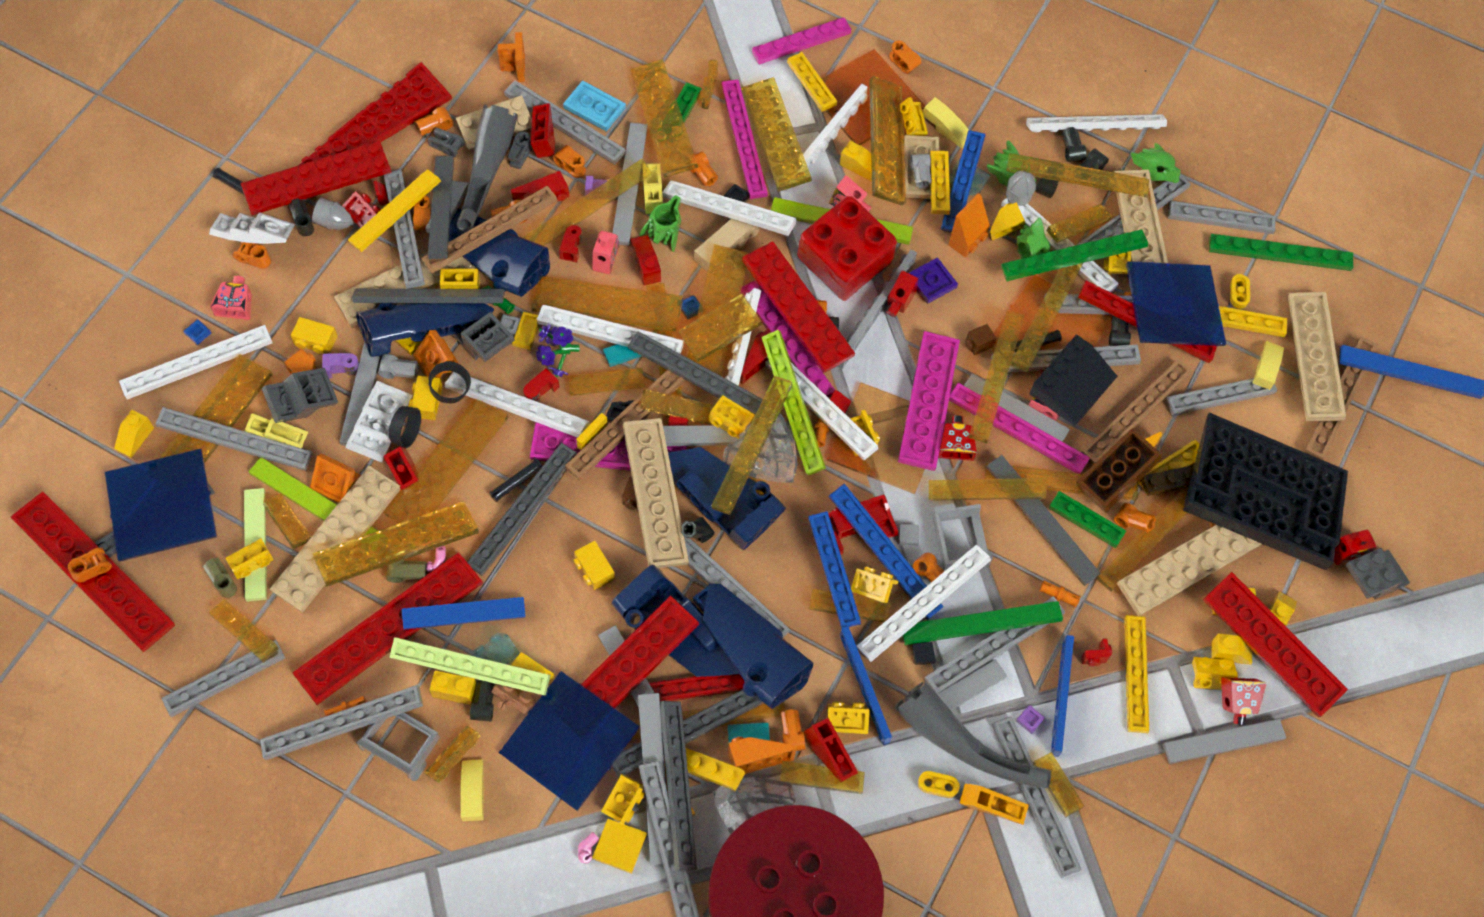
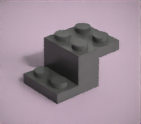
[452,312,515,362]
[262,368,338,423]
[1346,548,1410,600]

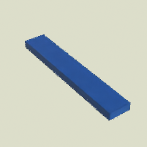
[941,130,986,232]
[808,511,861,629]
[402,597,526,630]
[840,626,892,745]
[1050,635,1074,757]

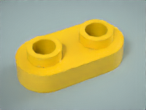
[1230,274,1250,309]
[918,771,960,798]

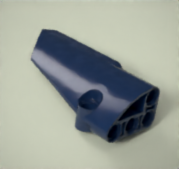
[449,209,550,297]
[356,303,494,358]
[668,447,786,550]
[611,565,739,677]
[702,583,814,709]

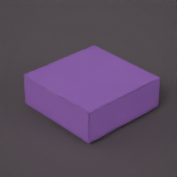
[1016,705,1045,734]

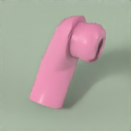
[426,545,446,573]
[578,832,599,863]

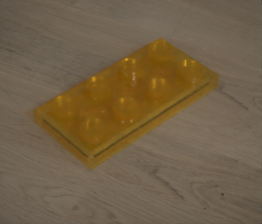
[678,293,762,362]

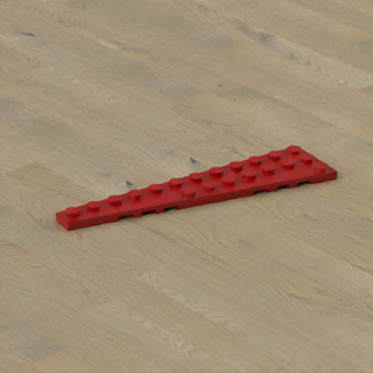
[299,62,452,165]

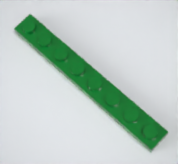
[1001,229,1148,282]
[1209,233,1354,271]

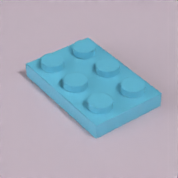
[563,80,626,132]

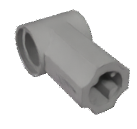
[910,154,931,189]
[378,354,418,379]

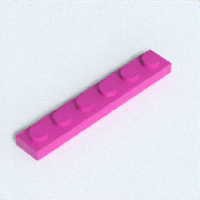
[752,17,851,65]

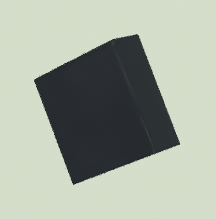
[724,184,749,202]
[912,642,936,665]

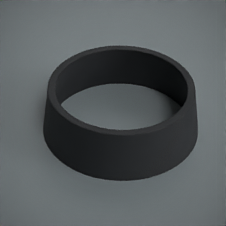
[428,362,471,404]
[389,406,421,448]

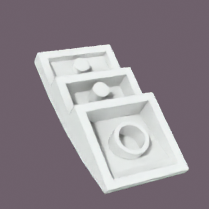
[209,212,295,244]
[346,381,413,462]

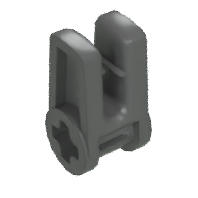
[427,128,465,157]
[508,132,532,169]

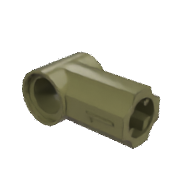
[203,558,237,598]
[386,558,427,583]

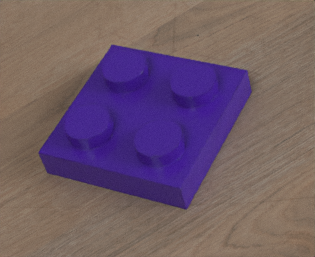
[909,257,958,304]

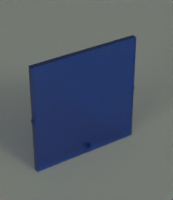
[1126,261,1226,346]
[105,449,217,562]
[499,671,640,811]

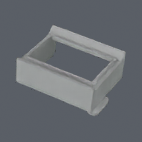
[933,504,993,571]
[356,713,440,781]

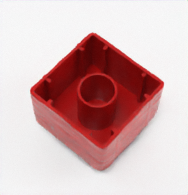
[797,196,897,301]

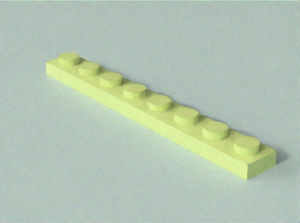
[390,637,551,695]

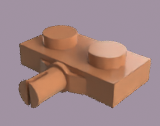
[492,684,537,714]

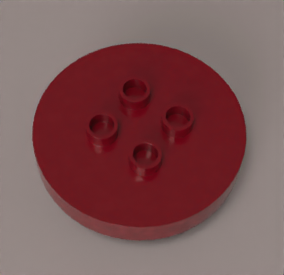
[708,805,884,917]

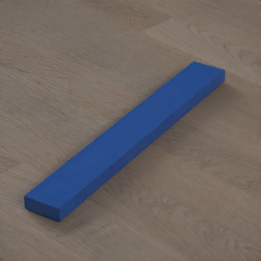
[1339,345,1484,399]
[828,483,944,620]

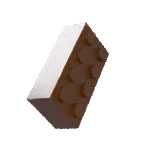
[1077,428,1161,513]

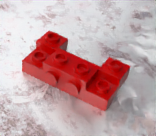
[828,494,898,554]

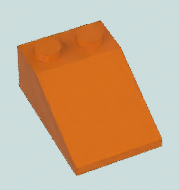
[948,193,990,257]
[728,736,796,775]

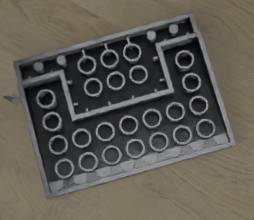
[1183,412,1348,570]

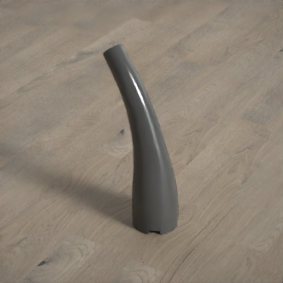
[457,104,518,232]
[895,681,1051,789]

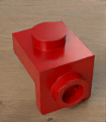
[1081,638,1112,667]

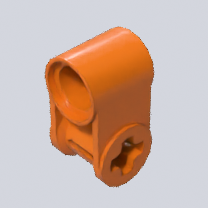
[889,40,921,74]
[553,145,586,178]
[413,195,431,230]
[233,242,271,269]
[68,548,112,582]

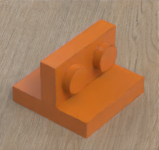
[498,32,525,82]
[413,330,459,378]
[310,453,361,503]

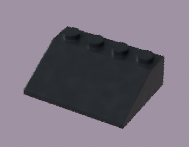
[1029,334,1117,426]

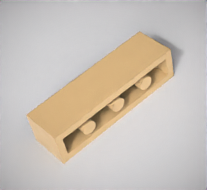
[694,219,760,274]

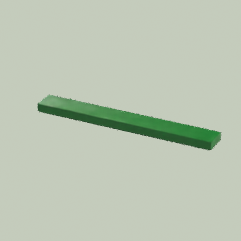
[902,601,1063,645]

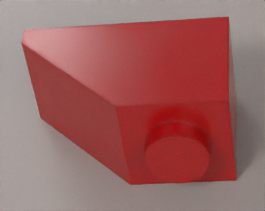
[383,447,419,490]

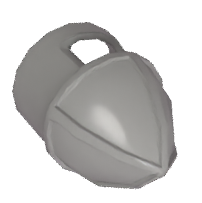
[1006,171,1036,206]
[312,197,353,230]

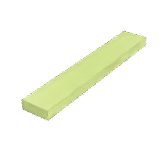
[244,488,267,602]

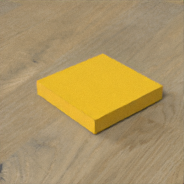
[592,819,647,874]

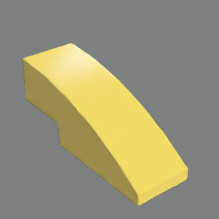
[923,97,969,149]
[642,163,663,214]
[1252,341,1284,390]
[245,413,308,448]
[461,759,484,822]

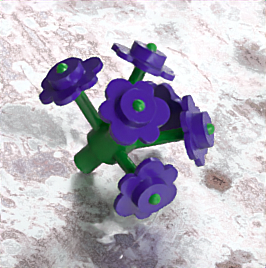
[536,323,580,377]

